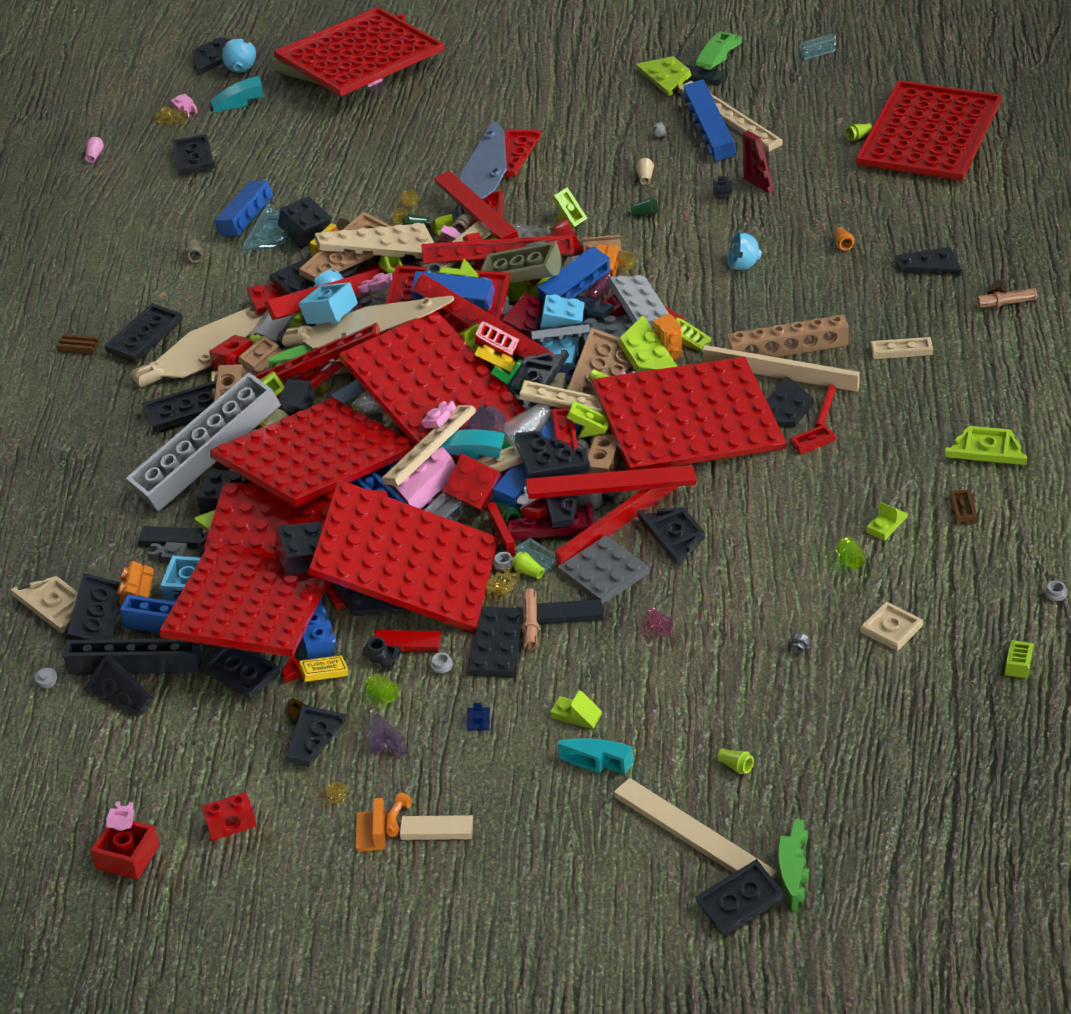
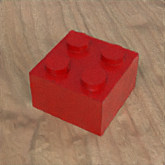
[443,454,502,513]
[90,821,160,880]

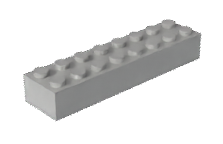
[126,372,281,512]

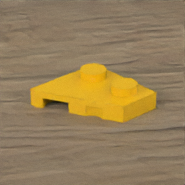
[475,345,516,372]

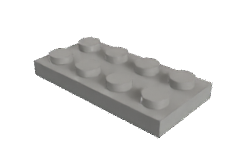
[608,275,669,327]

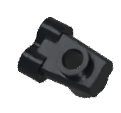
[362,637,402,670]

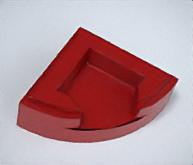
[282,656,302,684]

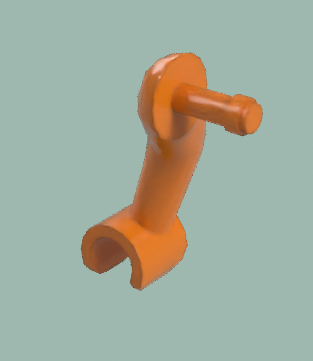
[386,793,413,837]

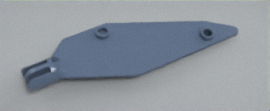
[453,121,507,219]

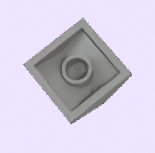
[249,310,297,343]

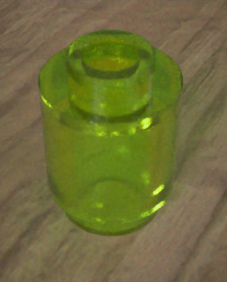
[836,537,866,569]
[365,674,399,704]

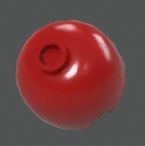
[551,218,584,256]

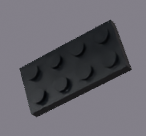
[270,255,354,295]
[104,303,183,363]
[141,381,216,432]
[66,573,120,640]
[468,606,523,678]

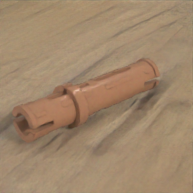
[977,288,1037,308]
[521,588,539,650]

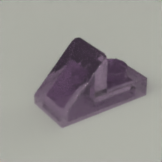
[464,405,507,431]
[369,713,407,758]

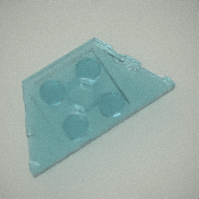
[243,203,289,251]

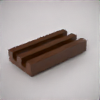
[56,334,100,354]
[949,489,978,525]

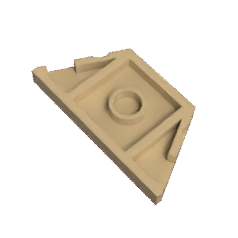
[10,576,78,634]

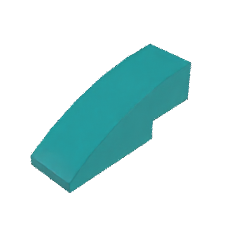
[211,76,264,112]
[437,430,505,460]
[557,738,634,775]

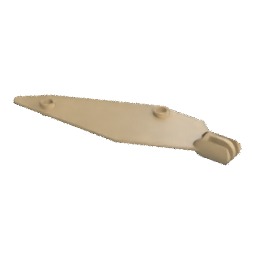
[282,296,454,349]
[130,306,267,388]

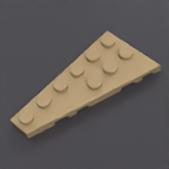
[315,223,434,259]

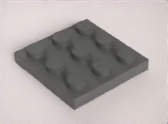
[582,314,633,344]
[558,535,650,604]

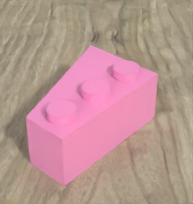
[392,447,456,509]

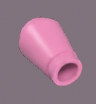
[85,137,104,163]

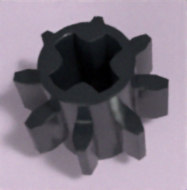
[713,176,732,199]

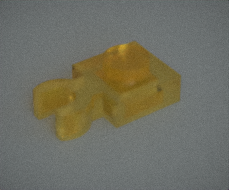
[155,107,188,124]
[486,566,521,597]

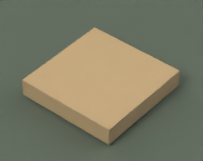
[860,601,923,651]

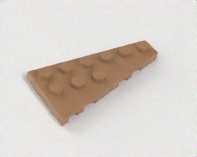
[299,211,390,283]
[567,328,633,396]

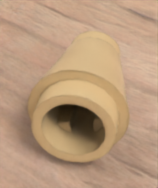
[636,158,654,185]

